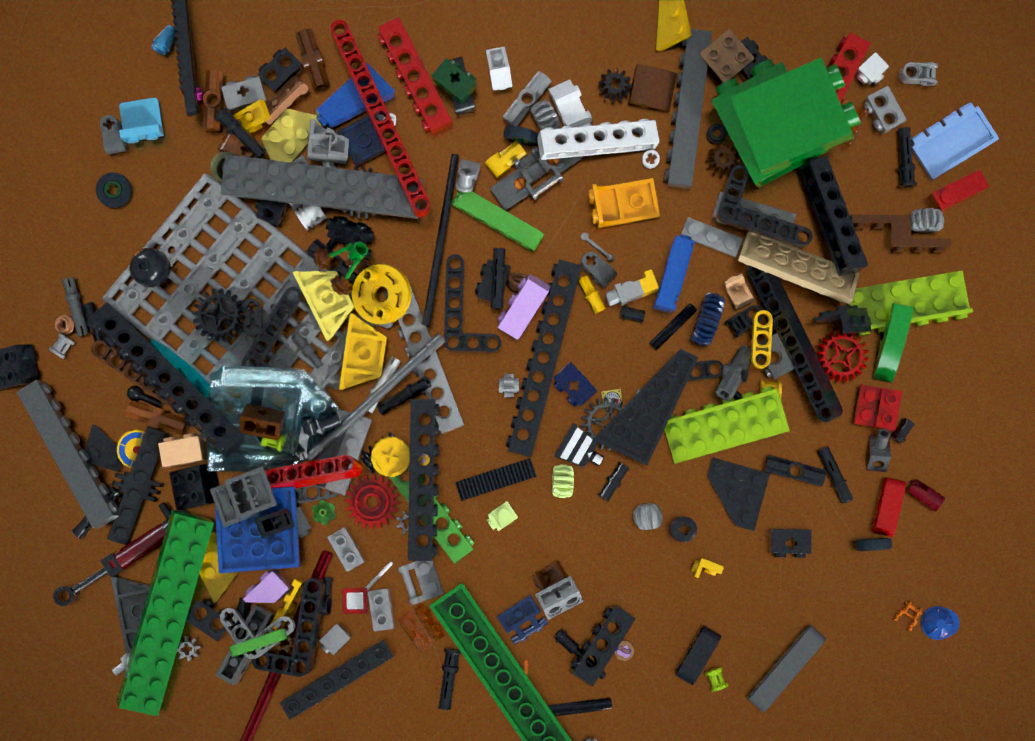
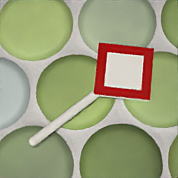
[342,561,393,614]

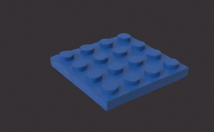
[215,487,300,573]

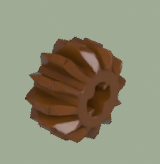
[706,142,740,176]

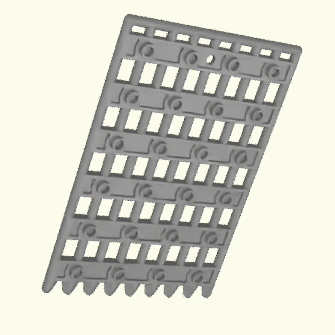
[102,173,393,449]

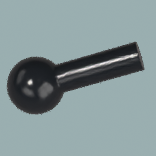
[127,385,163,408]

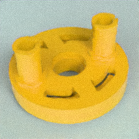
[352,264,411,324]

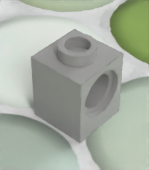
[319,622,352,655]

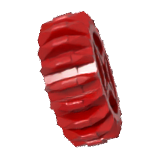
[815,330,869,383]

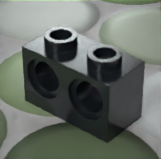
[257,47,304,93]
[186,598,233,642]

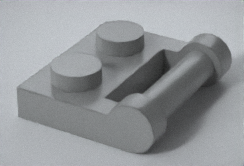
[397,561,444,606]

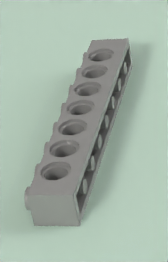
[383,277,465,434]

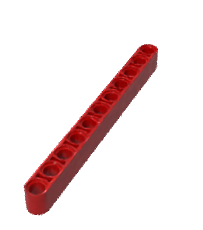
[330,19,430,217]

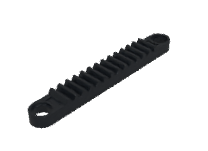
[171,0,199,117]

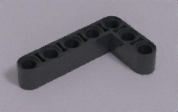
[717,165,813,248]
[444,254,502,353]
[241,287,303,394]
[252,577,325,677]

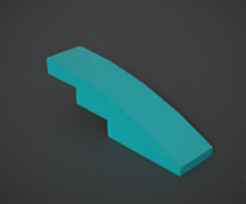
[150,339,215,401]

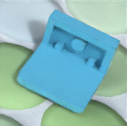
[119,98,164,143]

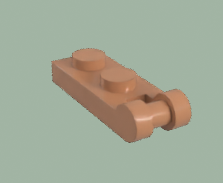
[266,76,308,125]

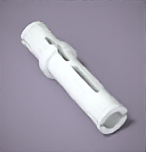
[368,356,401,414]

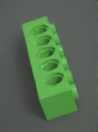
[389,463,475,564]

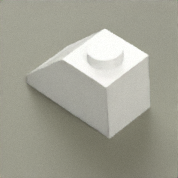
[486,47,512,90]

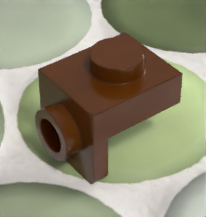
[533,561,567,591]

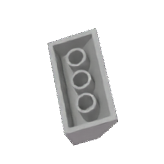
[311,409,373,497]

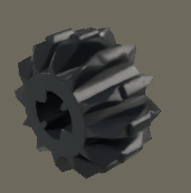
[598,68,632,102]

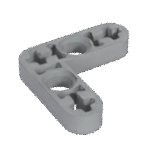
[220,608,295,659]

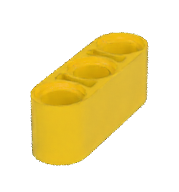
[751,310,773,369]

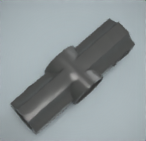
[716,346,751,401]

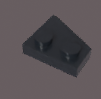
[85,424,123,472]

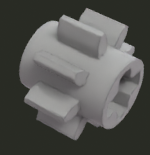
[499,374,519,397]
[396,511,420,534]
[177,636,201,661]

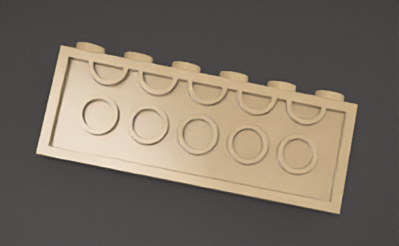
[738,231,859,305]

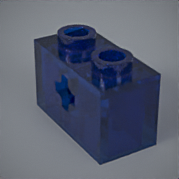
[553,362,598,408]

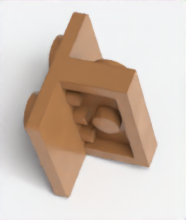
[700,29,754,83]

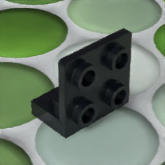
[169,464,218,511]

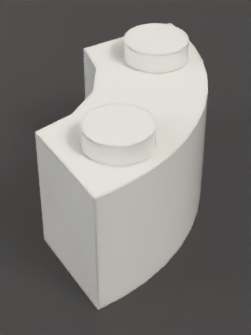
[549,79,593,138]

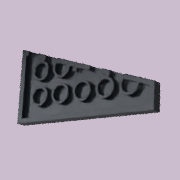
[593,349,699,466]

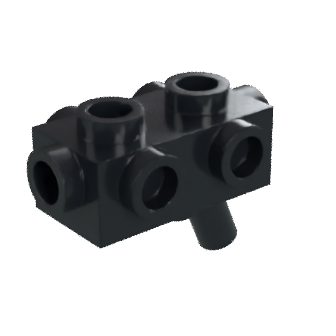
[325,216,374,249]

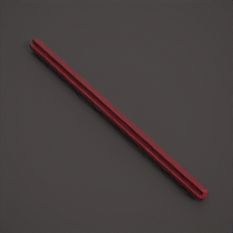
[240,550,332,741]

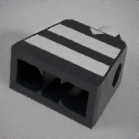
[554,423,604,468]

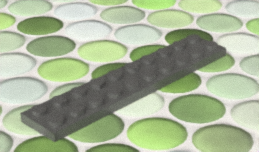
[220,155,423,219]

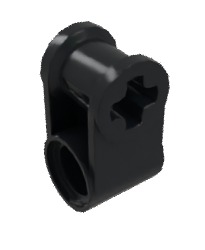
[725,305,764,338]

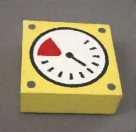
[601,389,623,411]

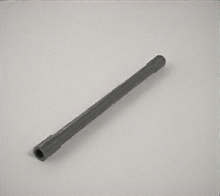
[307,333,446,461]

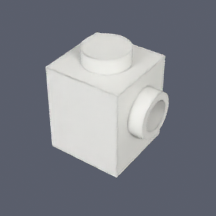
[856,52,889,86]

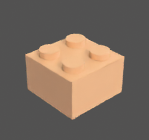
[158,433,207,468]

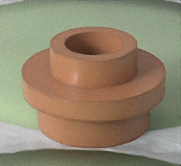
[55,315,74,335]

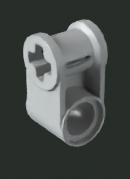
[898,62,938,86]
[456,159,481,192]

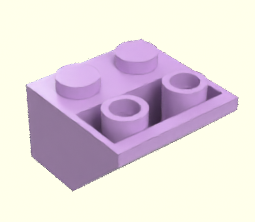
[243,570,294,603]

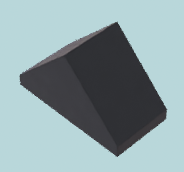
[255,508,295,539]

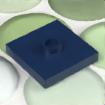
[337,116,385,166]

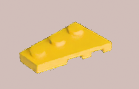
[656,0,692,52]

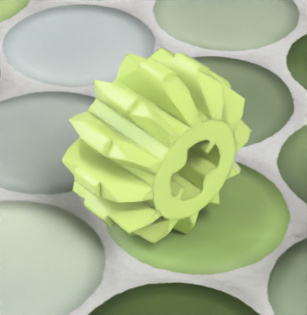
[552,464,574,498]

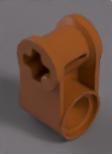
[217,131,256,158]

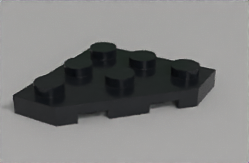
[707,457,770,531]

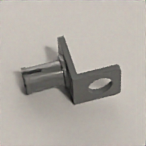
[867,429,891,472]

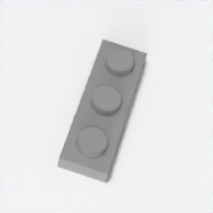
[681,217,743,258]

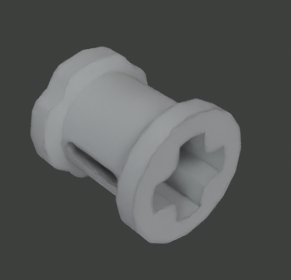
[49,333,75,359]

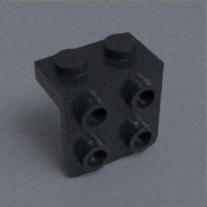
[814,305,872,334]
[0,344,39,390]

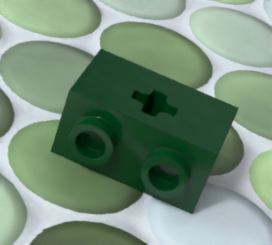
[431,58,477,105]

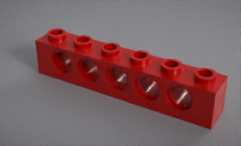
[377,17,453,134]
[829,33,871,103]

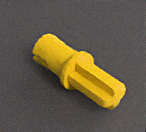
[578,275,606,314]

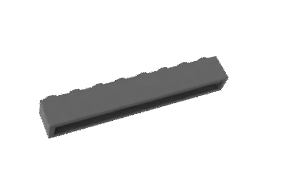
[664,29,712,189]
[17,380,120,529]

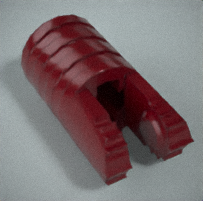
[908,479,945,512]

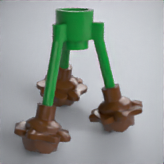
[314,242,369,295]

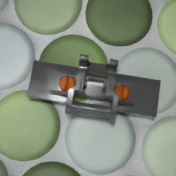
[490,140,583,211]

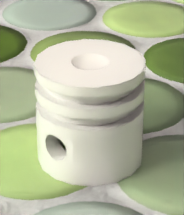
[294,205,327,231]

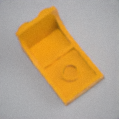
[588,178,660,228]

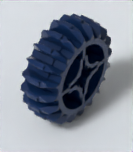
[691,292,725,346]

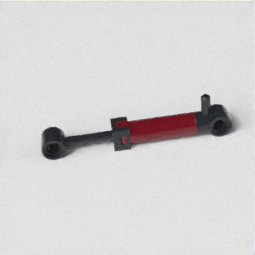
[53,502,194,606]

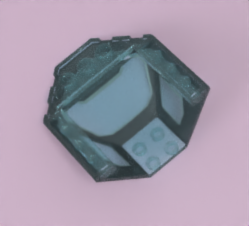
[206,366,338,472]

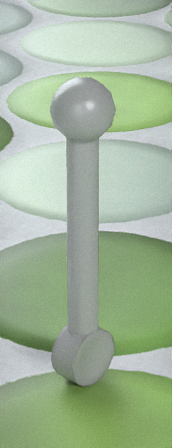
[581,233,614,262]

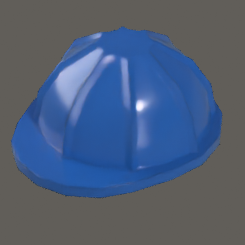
[921,606,960,640]

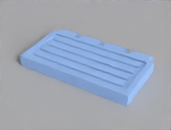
[911,102,999,181]

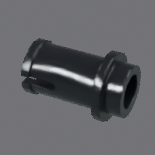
[620,305,645,323]
[891,418,915,444]

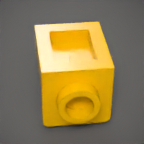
[691,557,724,578]

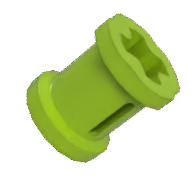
[261,434,286,452]
[705,667,728,692]

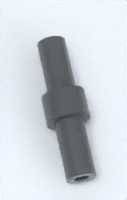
[293,333,323,369]

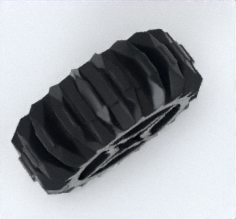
[192,288,246,342]

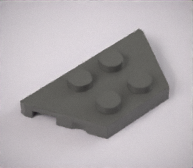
[111,577,150,653]

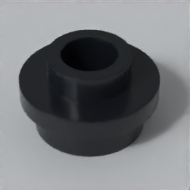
[707,124,727,144]

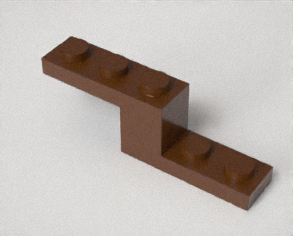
[850,215,951,253]

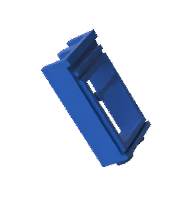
[654,234,695,314]

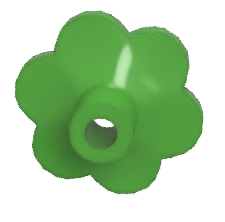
[312,500,336,525]

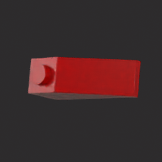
[928,169,989,211]

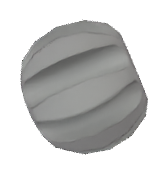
[633,503,663,530]

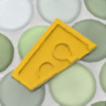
[269,578,306,633]

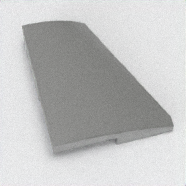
[307,119,349,164]

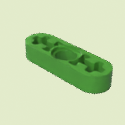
[229,629,288,657]

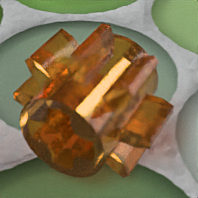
[277,628,295,653]

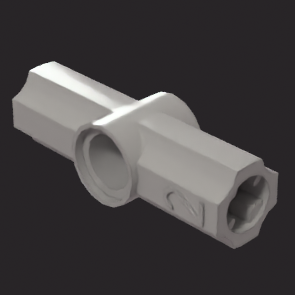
[502,71,552,126]

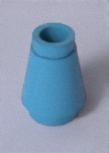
[151,25,176,55]

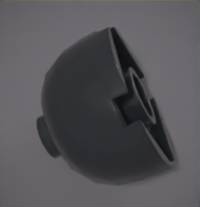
[129,248,171,288]

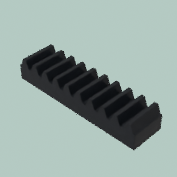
[455,458,537,501]

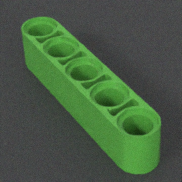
[451,191,544,252]

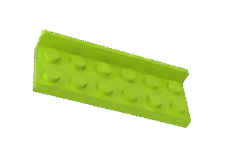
[847,270,973,336]
[665,386,790,464]

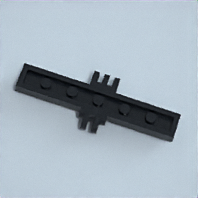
[107,426,167,545]

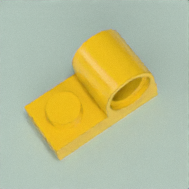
[232,100,271,133]

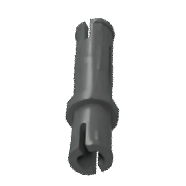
[62,277,90,337]

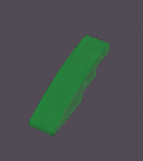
[873,303,914,382]

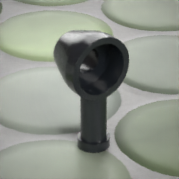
[312,577,333,615]

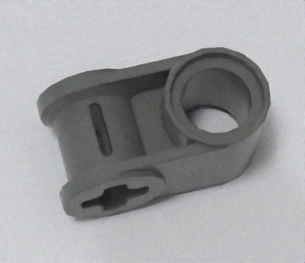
[100,115,127,155]
[580,252,617,288]

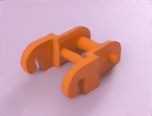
[894,601,922,631]

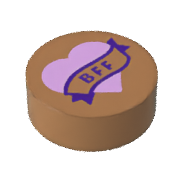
[614,640,634,661]

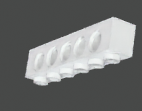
[537,119,659,160]

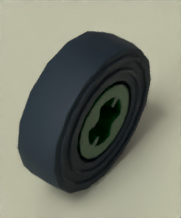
[503,125,539,145]
[96,172,132,208]
[855,538,892,551]

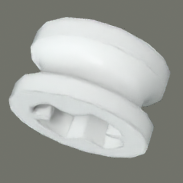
[642,150,660,169]

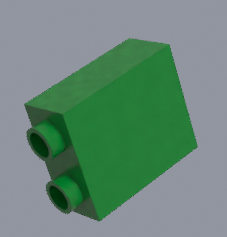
[730,57,861,176]
[711,59,829,188]

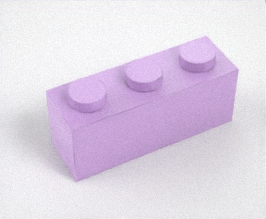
[497,274,550,340]

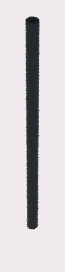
[422,154,459,326]

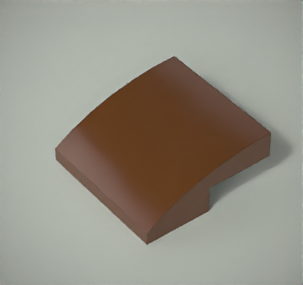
[628,64,677,112]

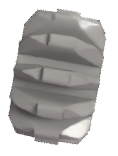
[531,100,560,130]
[911,208,944,233]

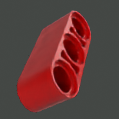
[873,477,906,537]

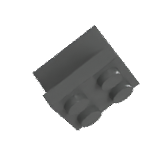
[210,466,277,528]

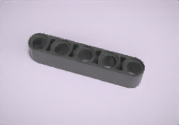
[747,625,826,712]

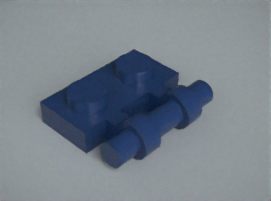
[497,595,548,645]

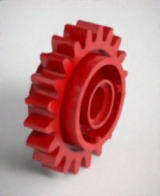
[345,474,400,530]

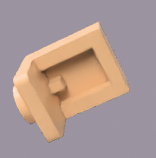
[724,274,754,310]

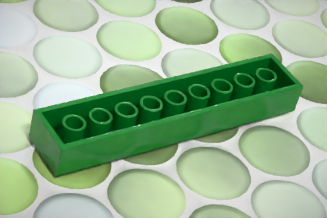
[116,510,214,716]
[429,582,573,741]

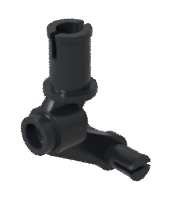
[294,413,342,460]

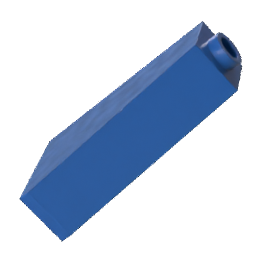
[316,63,395,129]

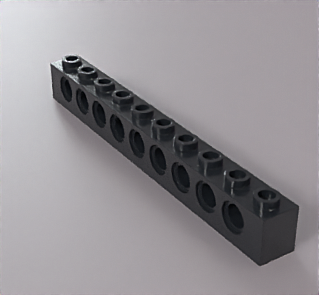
[506,259,582,457]
[89,302,244,458]

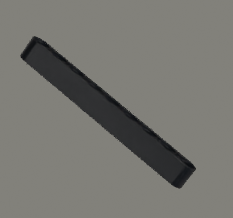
[748,265,843,422]

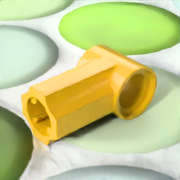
[485,141,526,179]

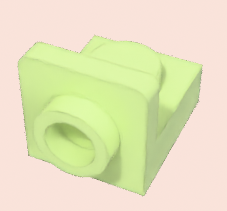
[487,501,518,531]

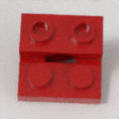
[853,384,902,431]

